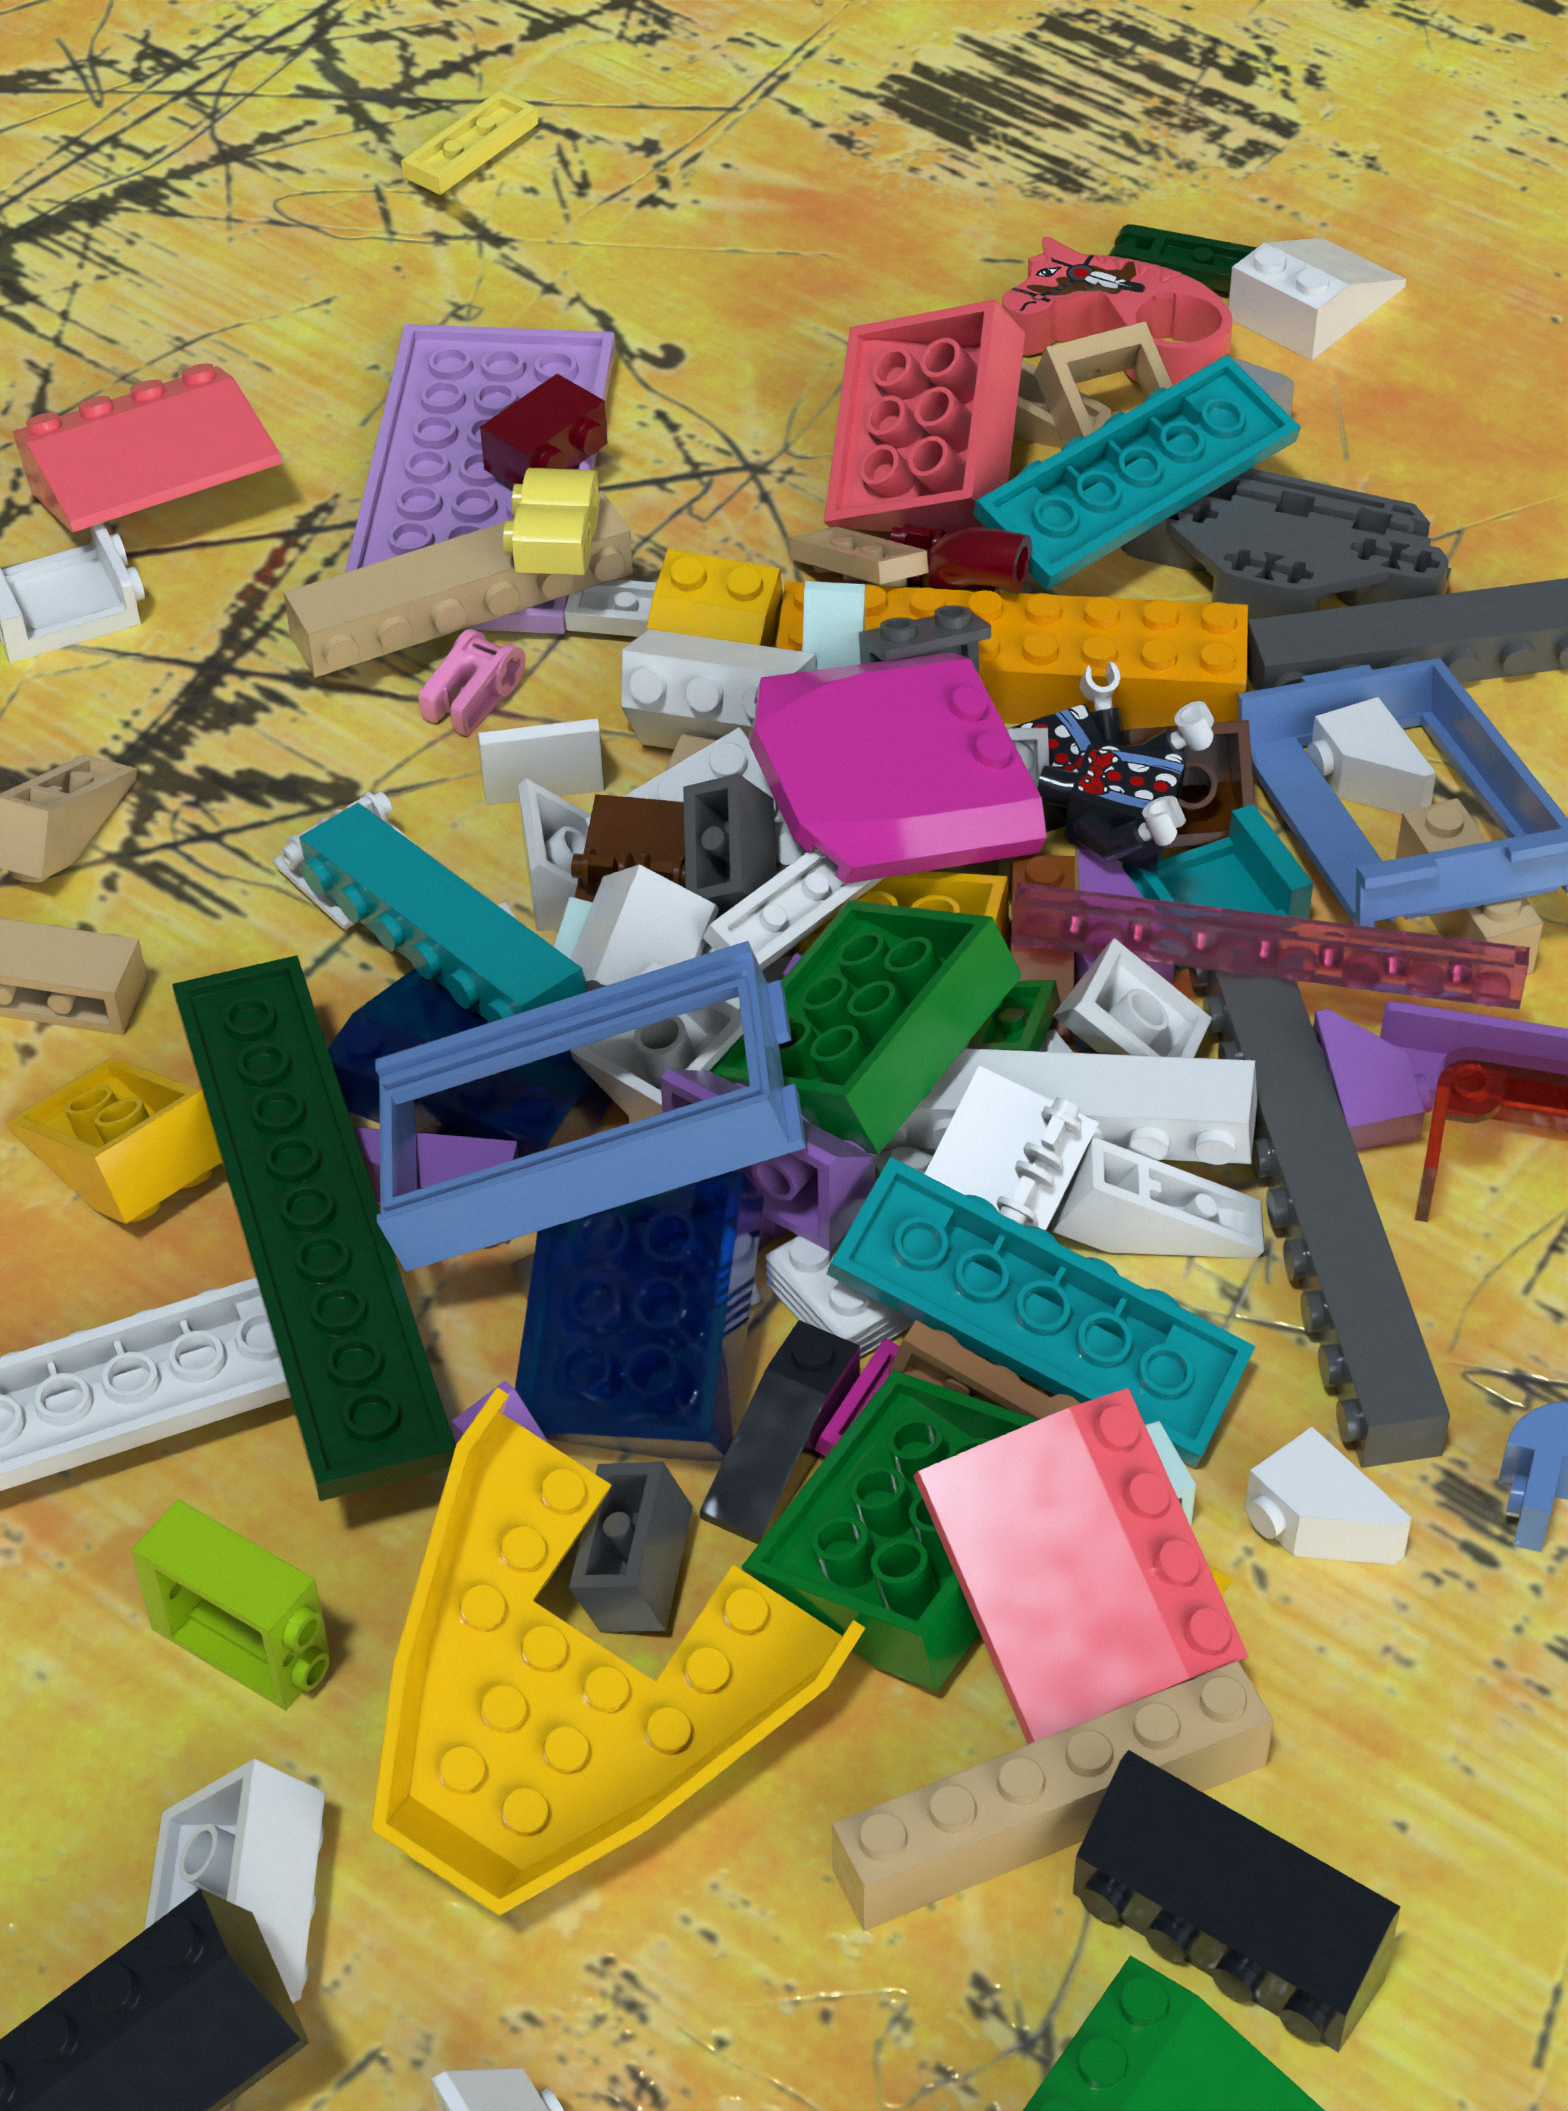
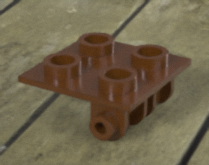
[571,794,686,902]

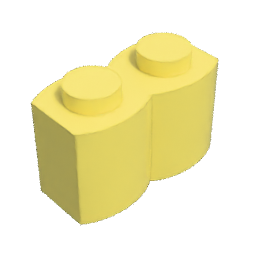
[503,468,600,575]

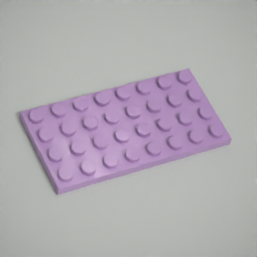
[345,324,615,634]

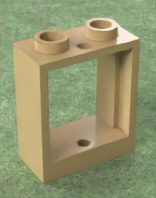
[1034,321,1173,446]

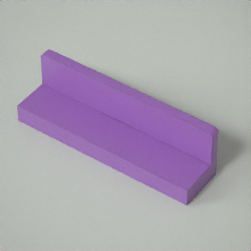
[1380,1001,1568,1130]

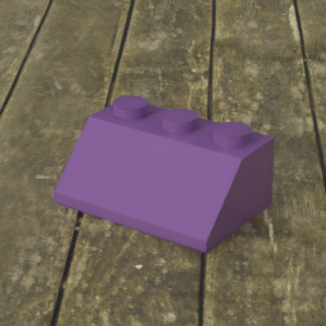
[660,1069,875,1252]

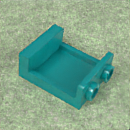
[1122,804,1313,971]

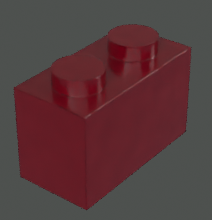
[480,374,608,487]

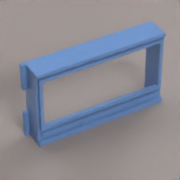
[1238,658,1568,932]
[375,941,806,1272]

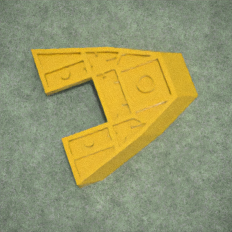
[371,1387,865,1916]

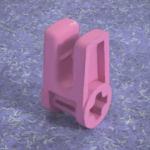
[418,628,525,737]

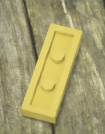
[401,90,538,195]

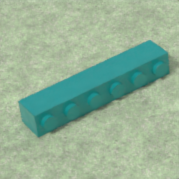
[299,802,587,1023]

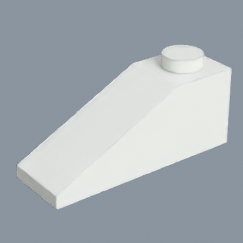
[1051,1137,1264,1258]

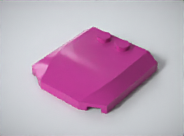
[749,652,1047,884]

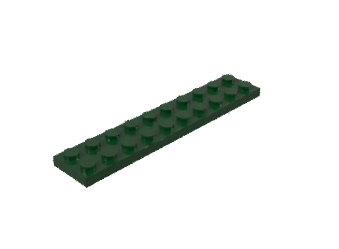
[172,955,456,1501]

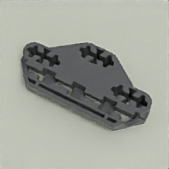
[1121,468,1451,620]

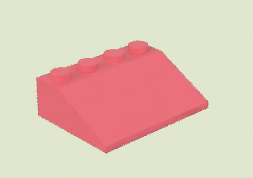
[824,300,1025,535]
[12,363,283,532]
[913,1388,1249,1744]

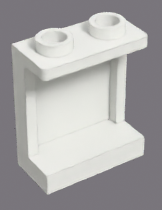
[0,523,145,663]

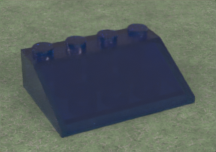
[328,968,613,1158]
[515,1172,764,1462]

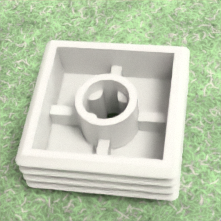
[766,1230,914,1357]

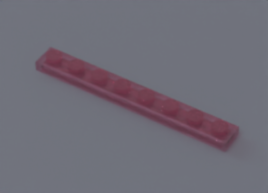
[1011,882,1530,1010]

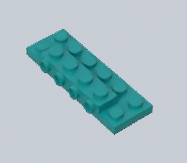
[973,354,1301,591]
[826,1156,1256,1467]

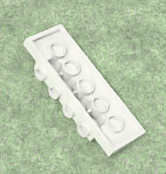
[0,1278,290,1491]

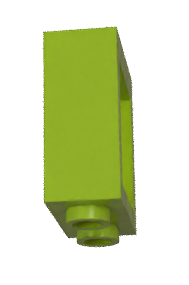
[131,1499,331,1711]

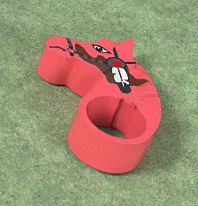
[1002,237,1233,386]

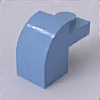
[1498,1402,1568,1552]

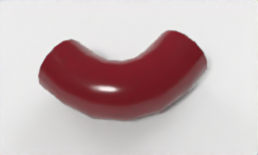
[919,527,1032,592]

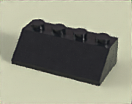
[1073,1750,1401,2053]
[0,1889,310,2111]

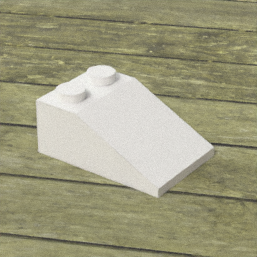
[1228,238,1406,361]

